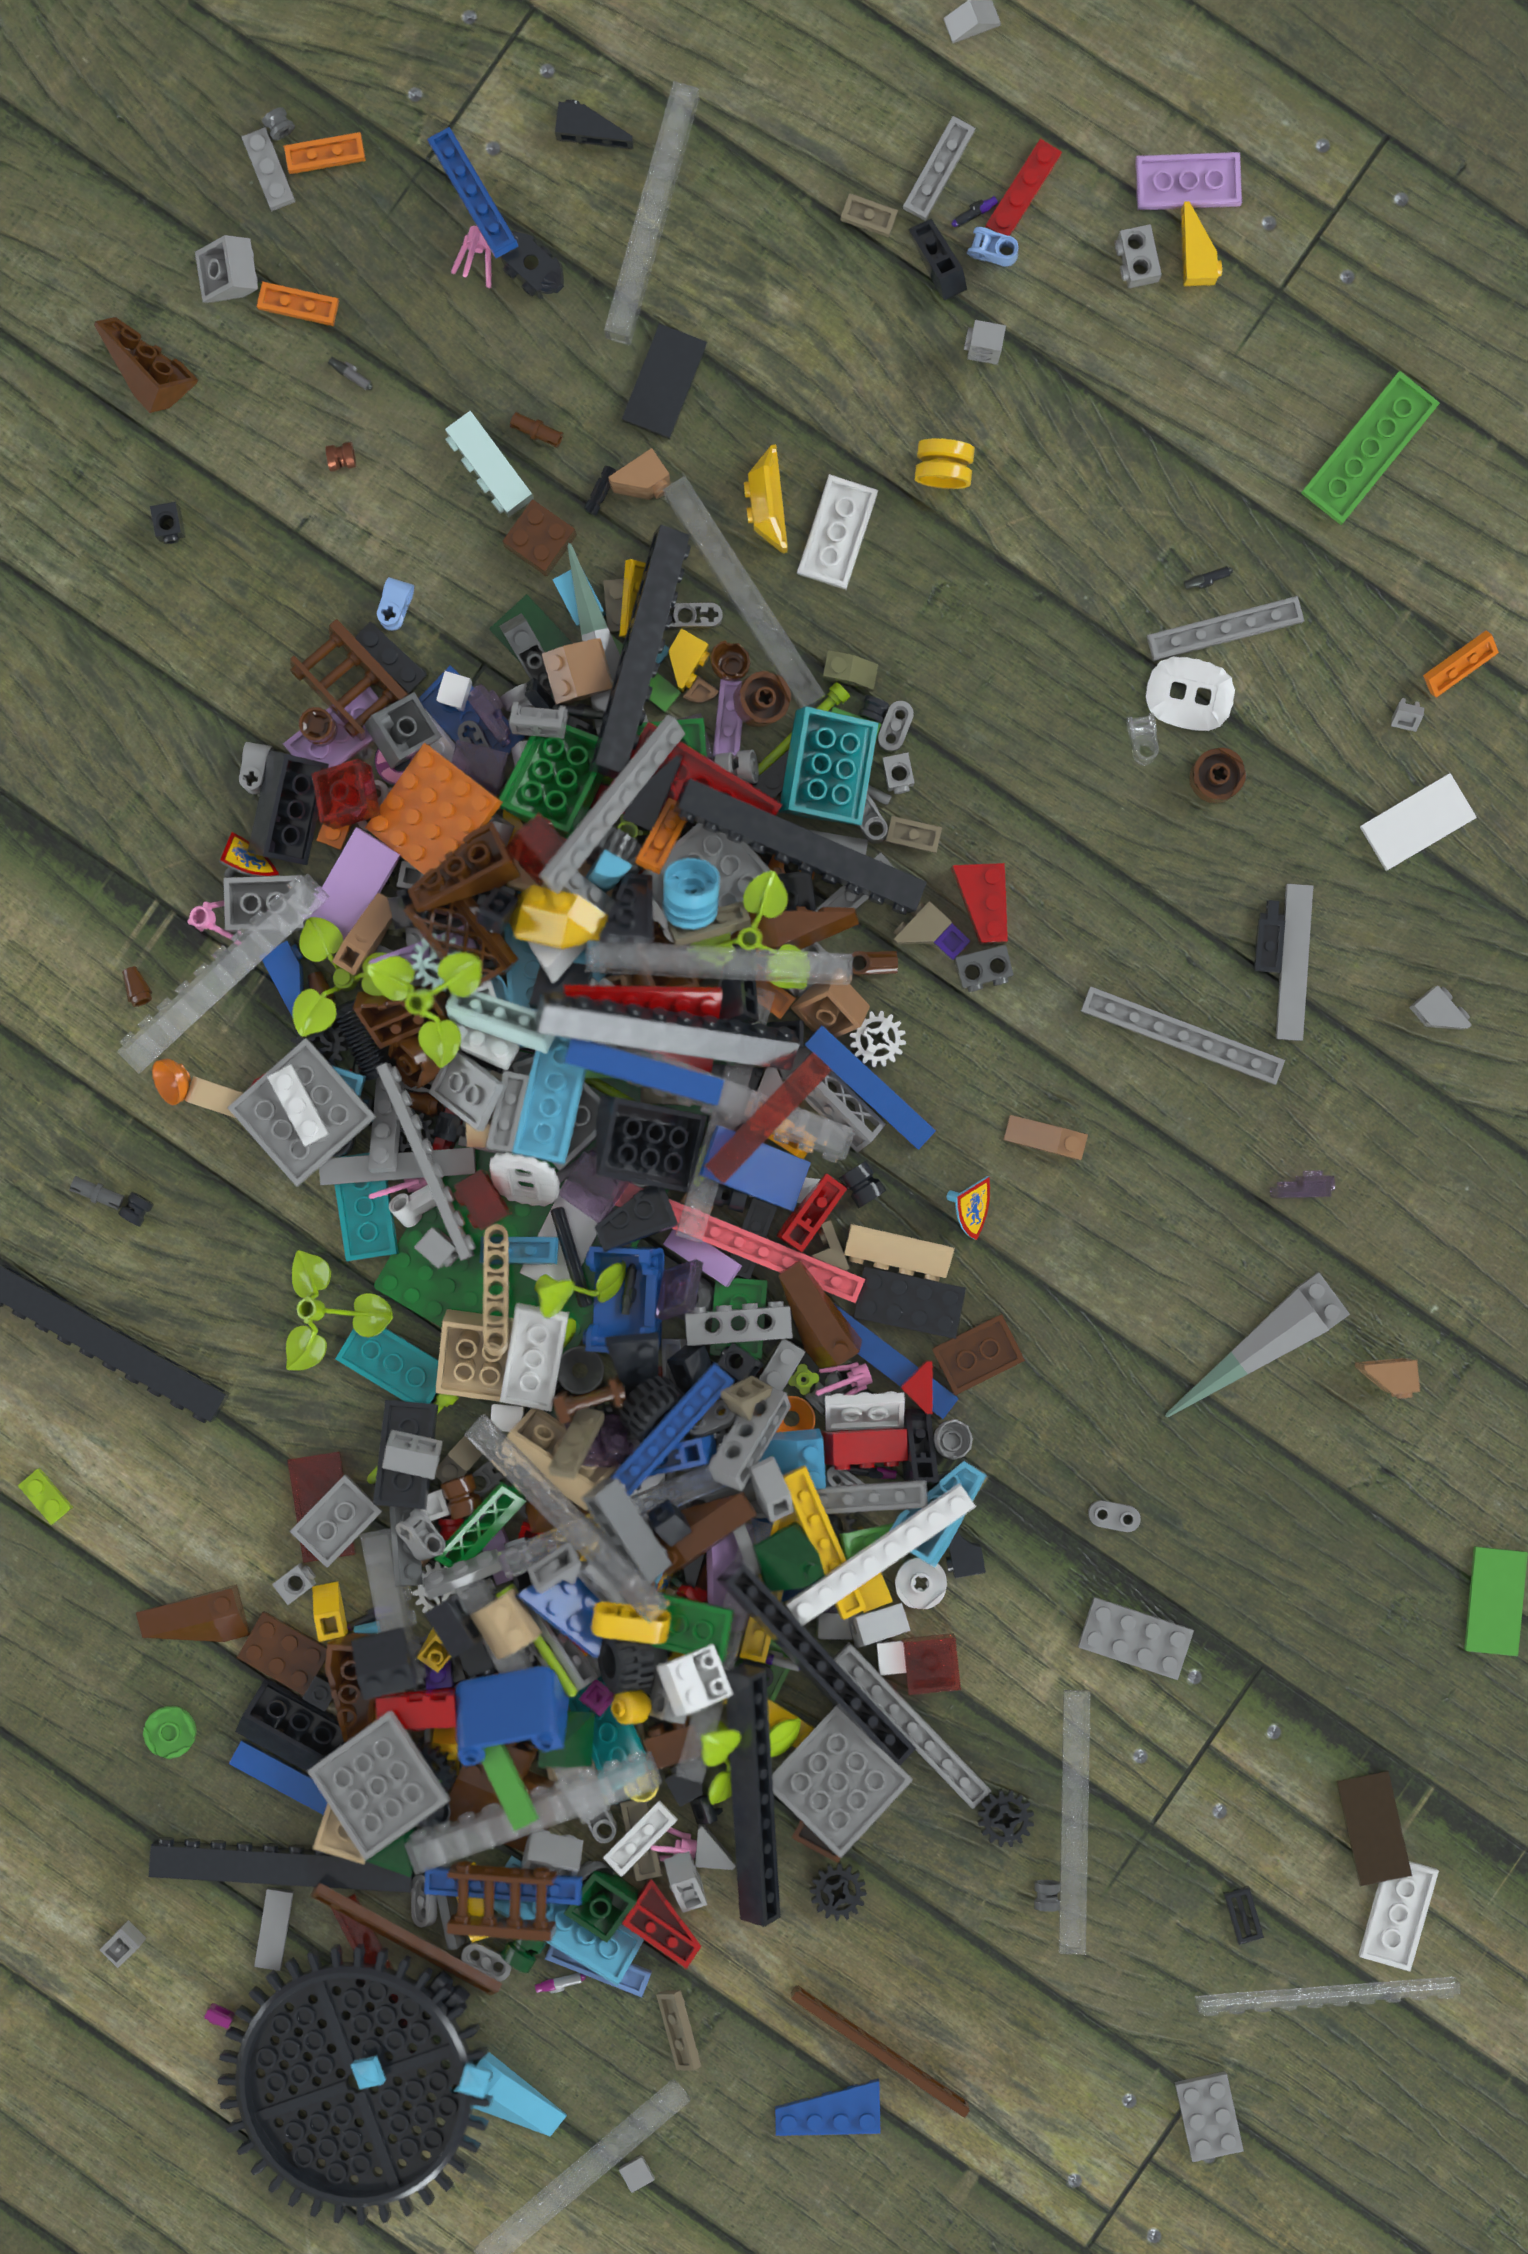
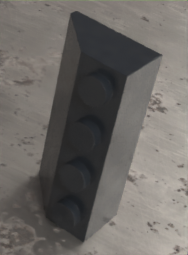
[248,750,329,865]
[235,1678,347,1772]

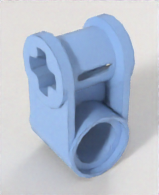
[967,227,1018,266]
[377,577,414,631]

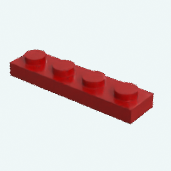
[985,138,1062,236]

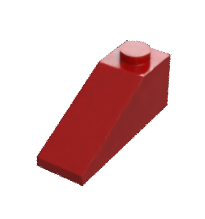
[776,1173,847,1252]

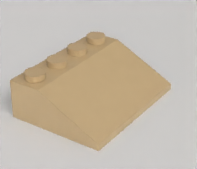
[435,1309,514,1402]

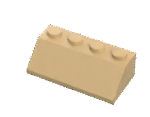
[844,1224,954,1282]
[500,1408,621,1511]

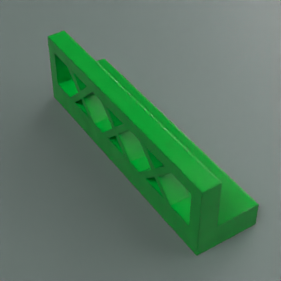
[435,1482,526,1568]

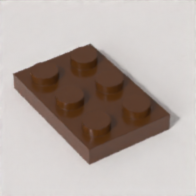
[931,1314,1025,1395]
[237,1611,327,1696]

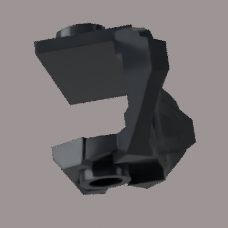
[501,230,564,300]

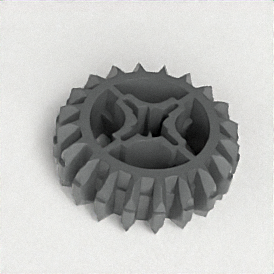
[585,826,642,878]

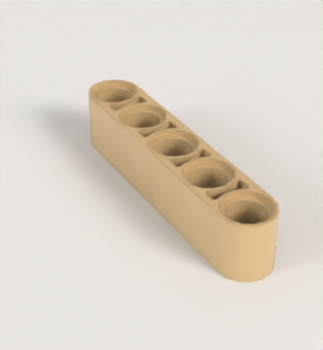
[185,1076,243,1118]
[483,1224,509,1356]

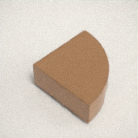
[683,676,719,703]

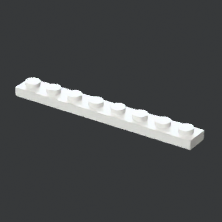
[786,1483,976,1626]

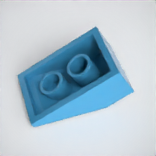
[745,1429,826,1489]

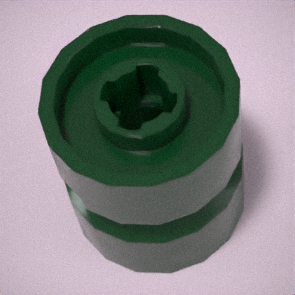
[500,1939,547,1973]

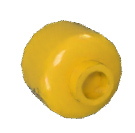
[611,1690,652,1725]

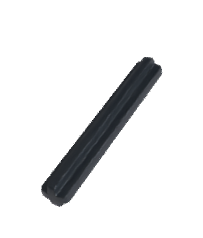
[551,1206,592,1308]

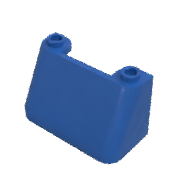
[583,1246,665,1353]
[455,1666,569,1766]

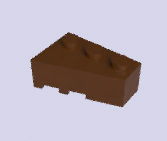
[353,984,449,1049]

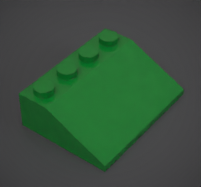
[499,725,605,842]

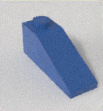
[259,941,304,1018]
[631,1435,717,1477]

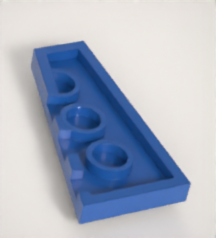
[775,2078,880,2136]

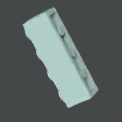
[445,411,534,517]
[446,991,555,1054]

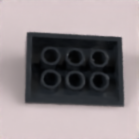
[596,1094,707,1193]

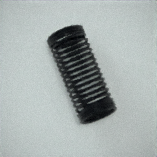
[336,998,394,1081]

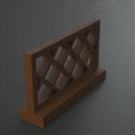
[404,897,519,988]

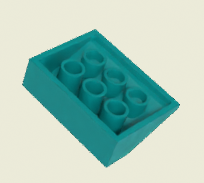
[779,707,879,825]

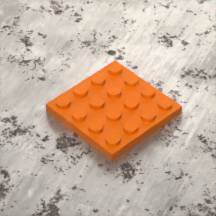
[365,743,503,875]

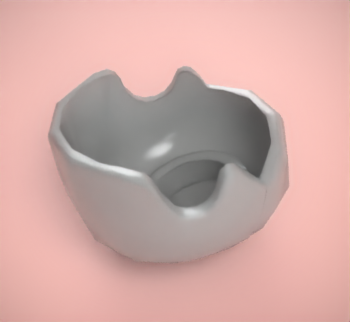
[933,1419,973,1460]

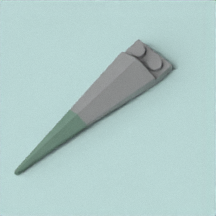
[568,543,648,735]
[1166,1272,1350,1417]

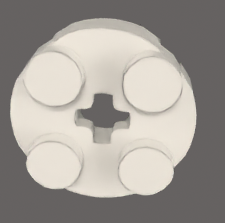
[895,1557,947,1609]

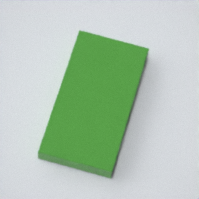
[1464,1546,1528,1656]

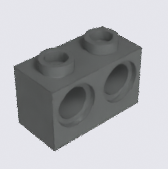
[954,945,1013,992]

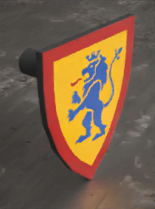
[219,832,279,878]

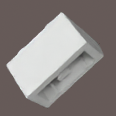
[656,1644,733,1717]

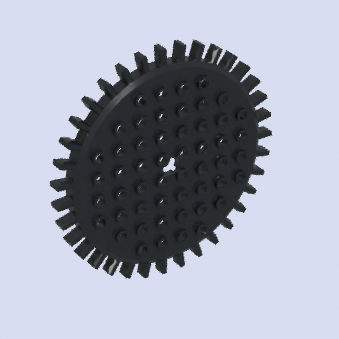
[218,1944,493,2225]

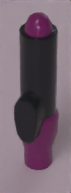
[846,1464,897,1479]

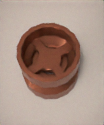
[325,442,356,472]

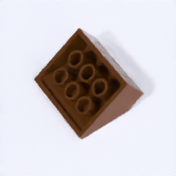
[448,1763,567,1852]

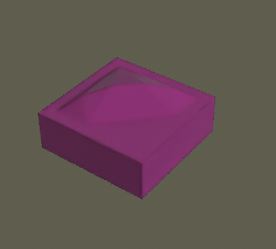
[579,1679,616,1716]
[204,2003,235,2029]

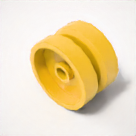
[915,438,975,489]

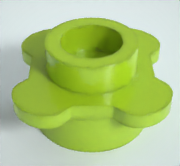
[788,1364,819,1395]

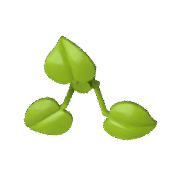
[687,871,809,989]
[293,917,387,1037]
[367,953,481,1068]
[286,1250,393,1371]
[534,1260,626,1348]
[701,1717,801,1805]

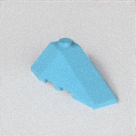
[890,1461,987,1568]
[453,2052,567,2136]

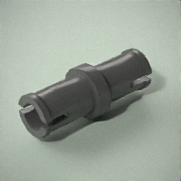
[69,1176,125,1211]

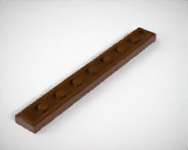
[310,1883,503,1995]
[791,1985,970,2118]

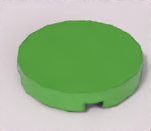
[143,1705,197,1759]

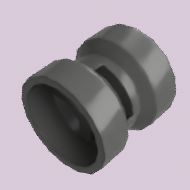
[1034,1880,1060,1912]

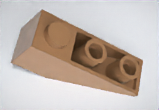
[332,893,393,975]

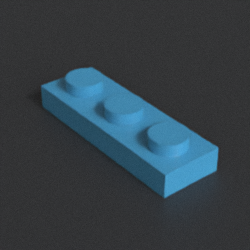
[480,1237,559,1265]

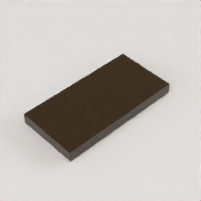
[1336,1771,1412,1886]

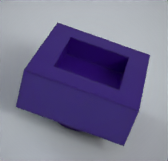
[934,923,970,961]
[424,1660,454,1690]

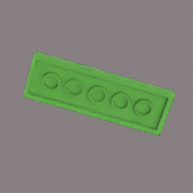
[1301,371,1440,525]

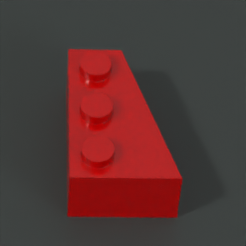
[951,863,1008,945]
[820,1428,908,1470]
[375,1688,456,1731]
[622,1878,702,1969]

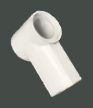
[389,1185,437,1227]

